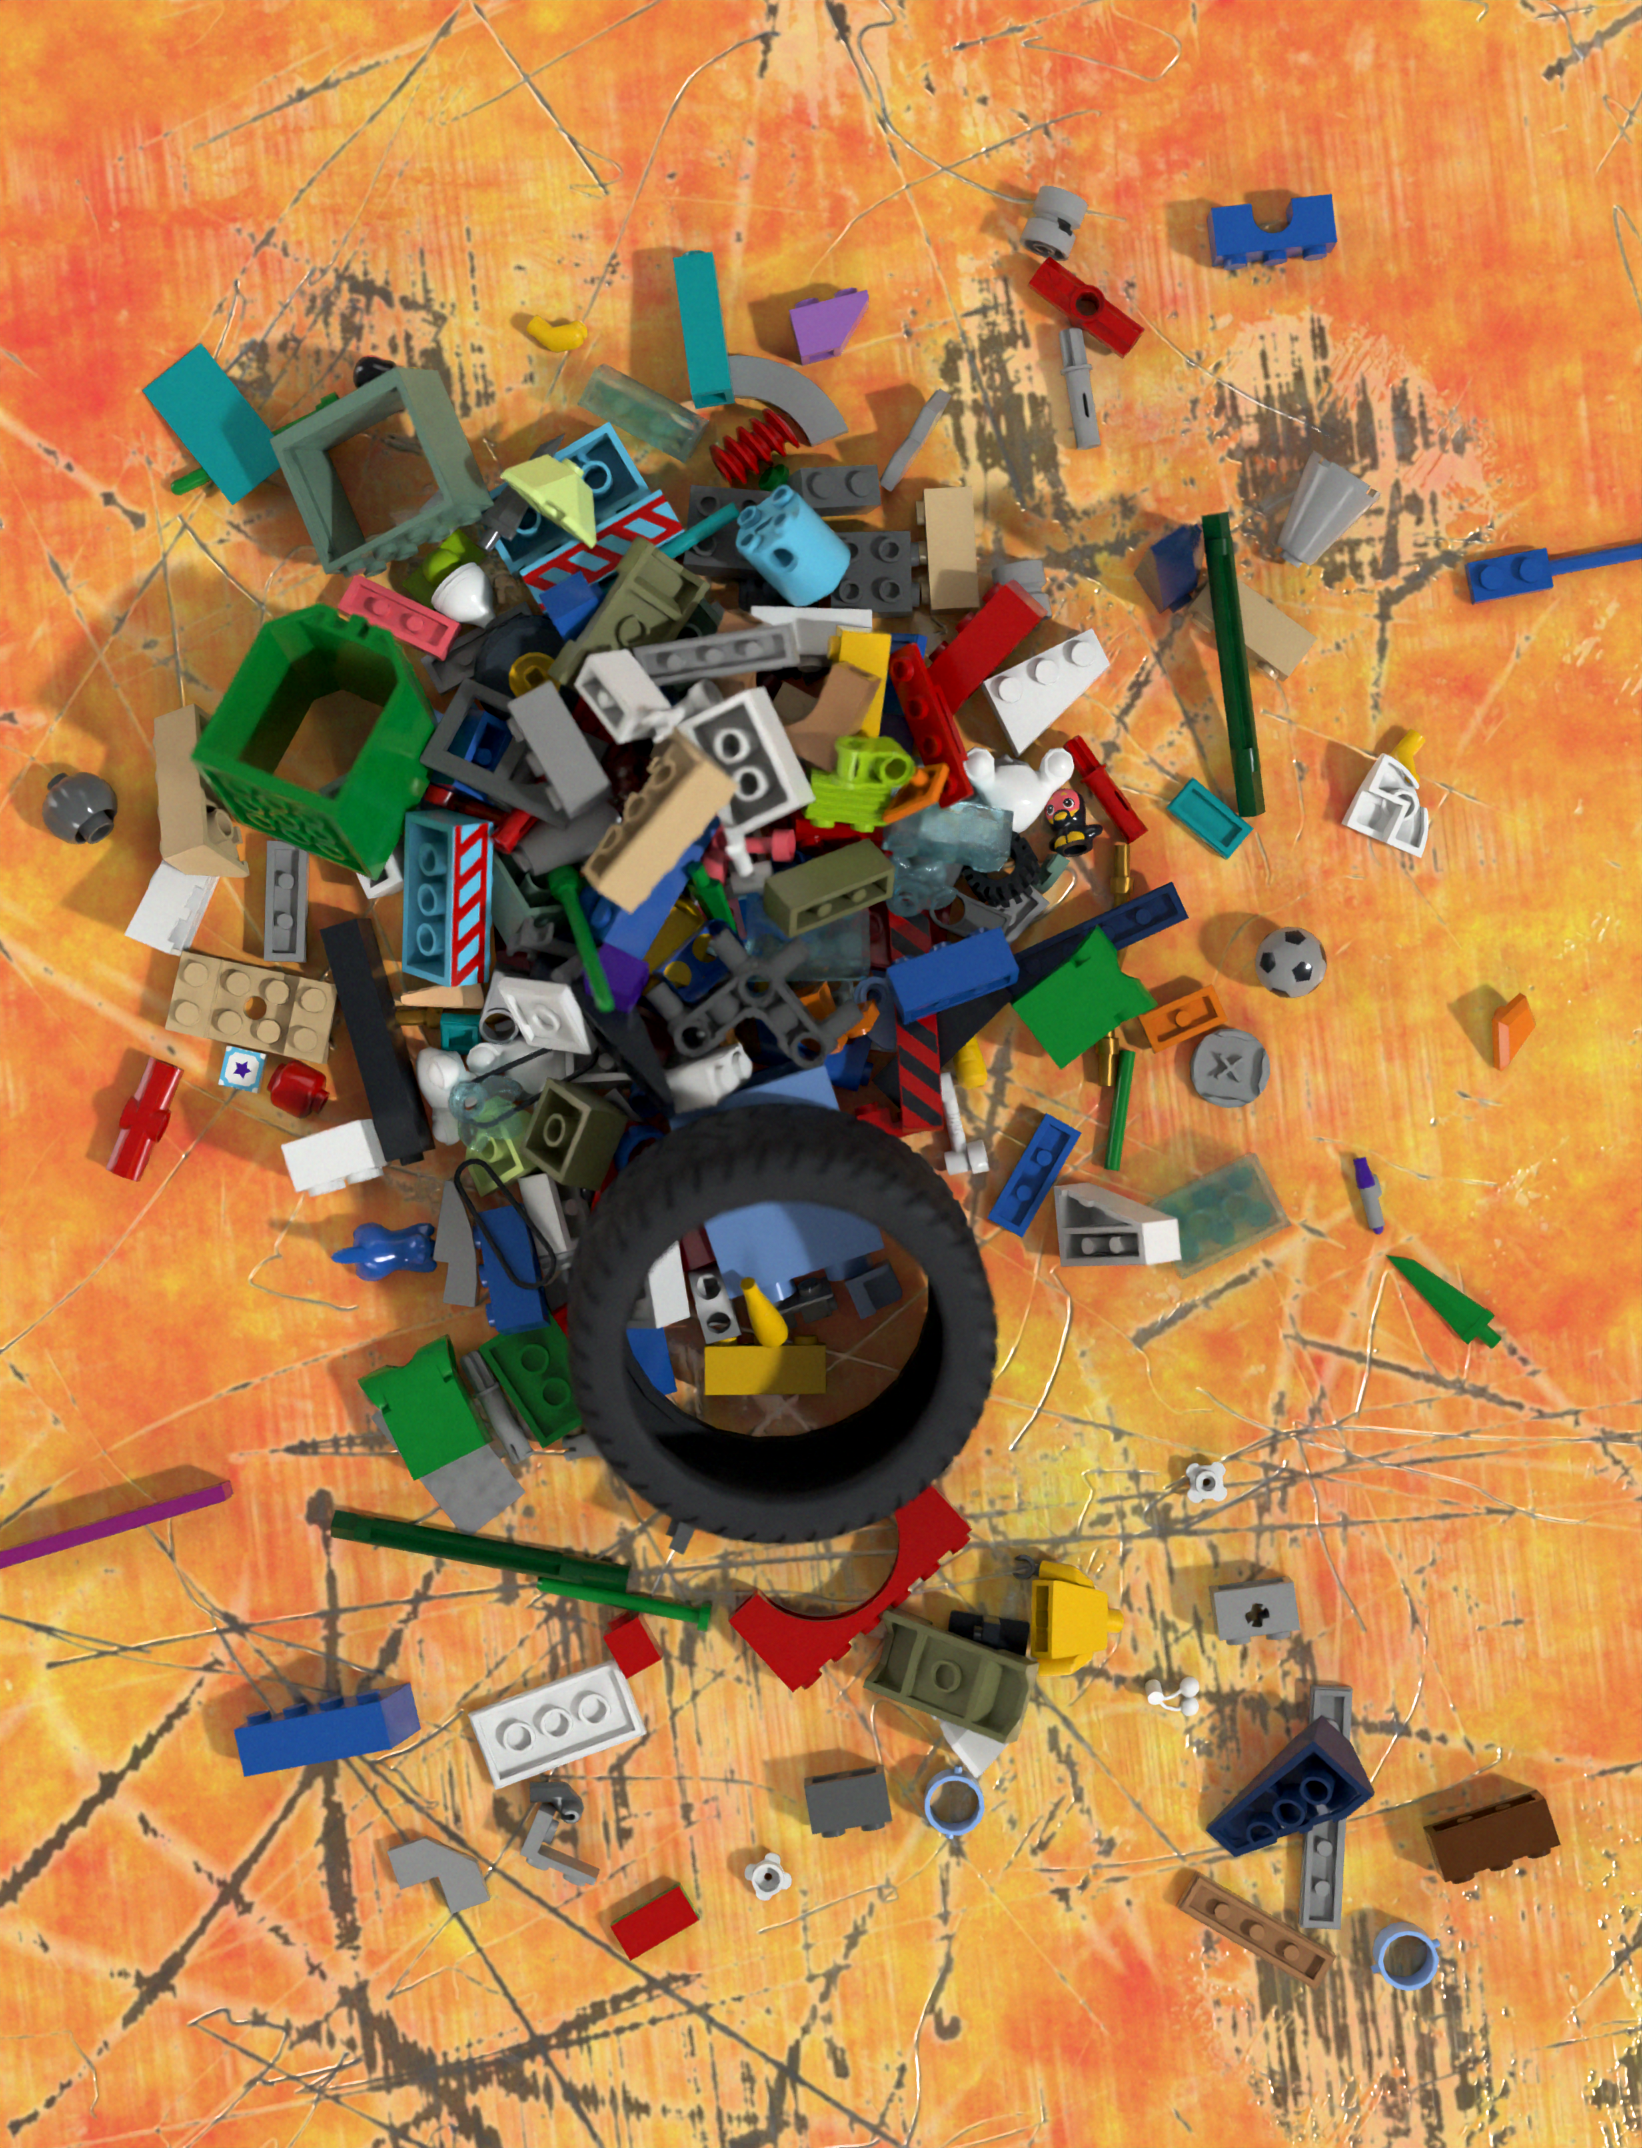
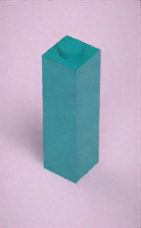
[673,250,735,409]

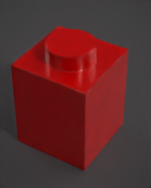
[603,1611,664,1679]

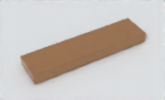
[1177,1871,1336,1990]

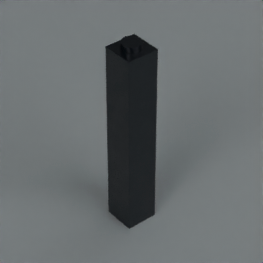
[320,918,436,1166]

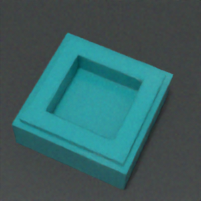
[440,1013,483,1055]

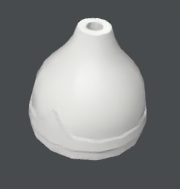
[431,562,497,629]

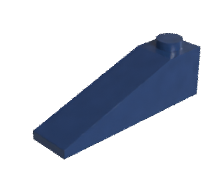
[1134,523,1205,613]
[1206,1716,1375,1857]

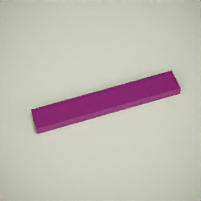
[0,1480,234,1569]

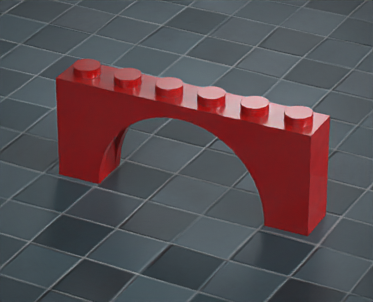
[728,1482,972,1692]

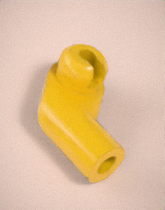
[526,315,588,353]
[1389,729,1426,784]

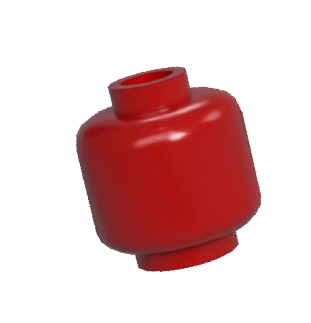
[267,1060,330,1119]

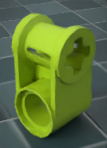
[830,736,914,790]

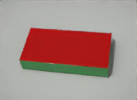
[610,1882,700,1961]

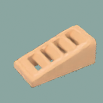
[400,983,487,1009]

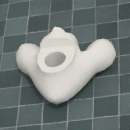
[963,747,1074,834]
[466,1034,566,1110]
[415,1047,486,1146]

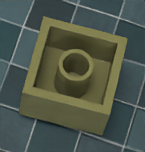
[518,1077,629,1191]

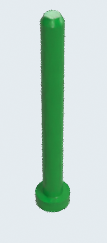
[536,1577,713,1632]

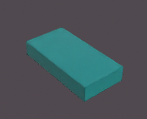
[1165,777,1254,860]

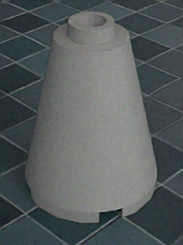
[1277,451,1381,568]
[511,799,622,876]

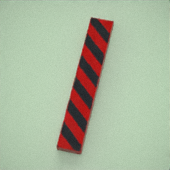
[887,895,944,1133]

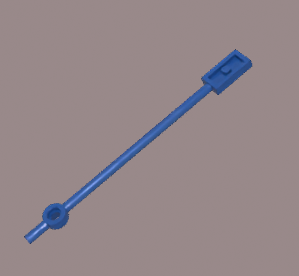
[1464,543,1642,605]

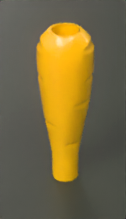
[953,1036,988,1090]
[740,1277,788,1348]

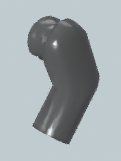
[530,1782,584,1824]

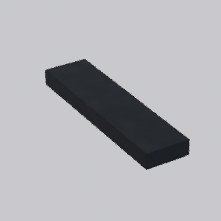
[871,987,1014,1109]

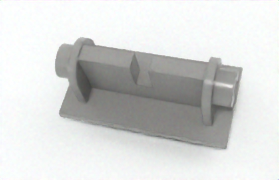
[773,1276,838,1330]

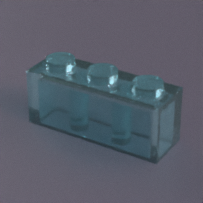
[577,363,710,463]
[881,789,1014,872]

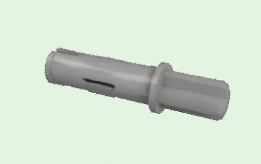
[1059,327,1101,450]
[460,1350,535,1465]

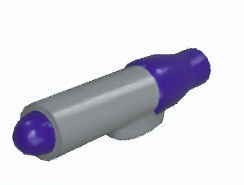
[1353,1157,1385,1235]

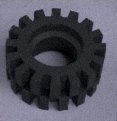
[962,829,1040,908]

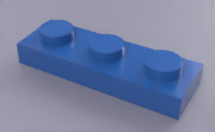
[987,1113,1081,1237]

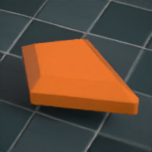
[881,763,950,824]
[1492,993,1536,1071]

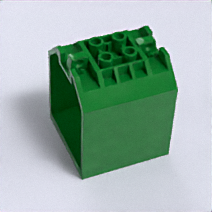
[189,602,439,881]

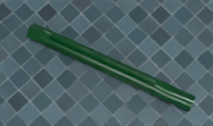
[1201,511,1266,817]
[331,1510,630,1593]

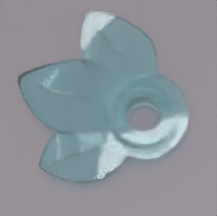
[886,852,958,917]
[448,1075,523,1153]

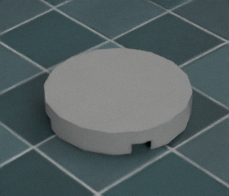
[1189,1029,1270,1108]

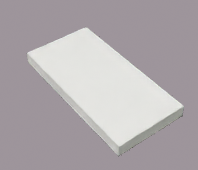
[468,1658,647,1790]

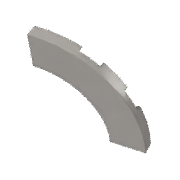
[729,355,848,447]

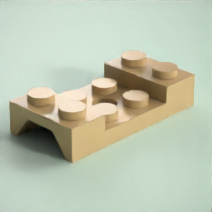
[165,951,339,1064]

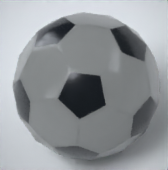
[1255,927,1327,998]

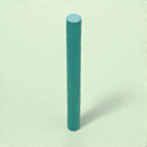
[599,502,741,597]

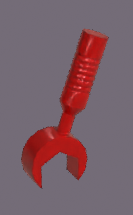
[424,784,508,827]

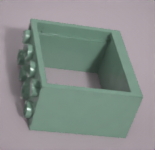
[269,367,494,578]

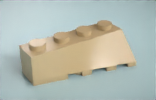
[153,703,250,878]
[582,726,739,914]

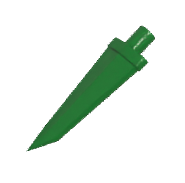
[686,861,740,937]
[1386,1255,1502,1349]

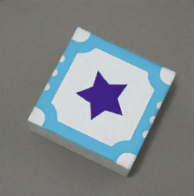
[218,1045,268,1093]

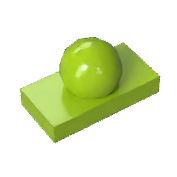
[402,528,488,611]

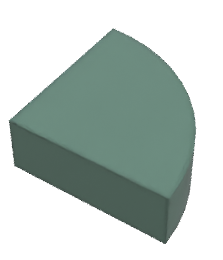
[1030,853,1070,895]

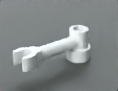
[642,679,724,742]
[724,827,774,896]
[940,1071,989,1176]

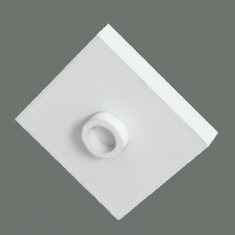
[497,977,598,1055]

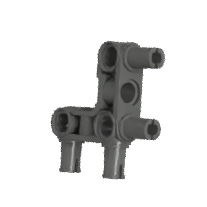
[645,928,865,1069]

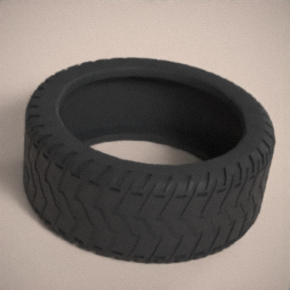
[567,1103,999,1545]

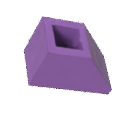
[789,288,869,366]

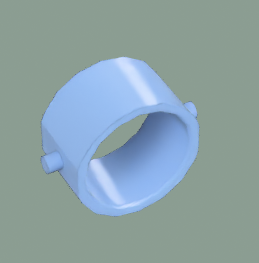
[924,1765,985,1839]
[1370,1922,1440,1991]

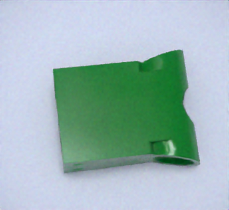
[1009,924,1159,1070]
[358,1334,494,1481]

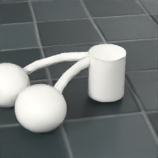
[1145,1677,1199,1716]

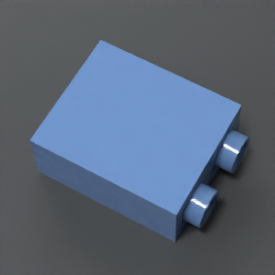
[669,1052,885,1304]

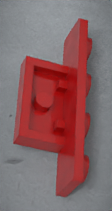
[887,643,973,809]

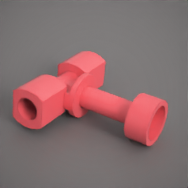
[700,813,796,887]

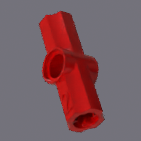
[1028,256,1145,359]
[106,1057,184,1182]

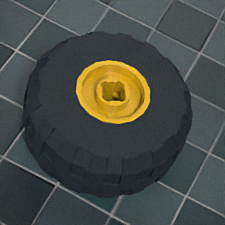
[474,615,581,722]

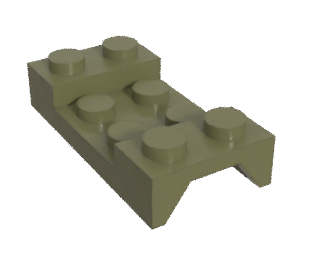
[547,535,711,695]
[863,1608,1040,1744]

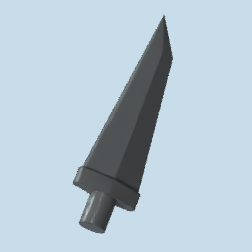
[477,433,565,553]

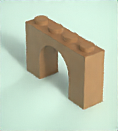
[695,608,882,772]

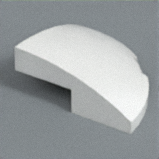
[1341,753,1429,858]

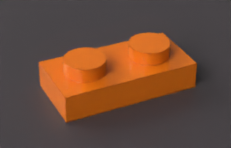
[1137,984,1228,1054]

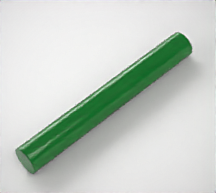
[1104,1050,1136,1171]

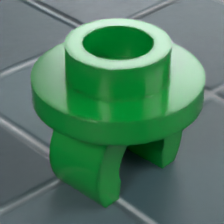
[758,464,789,493]

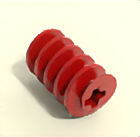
[709,408,801,488]

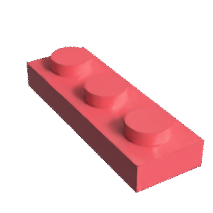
[337,575,462,662]

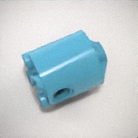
[736,485,851,607]

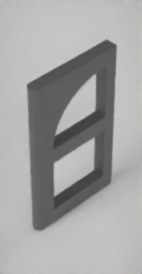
[420,677,611,830]

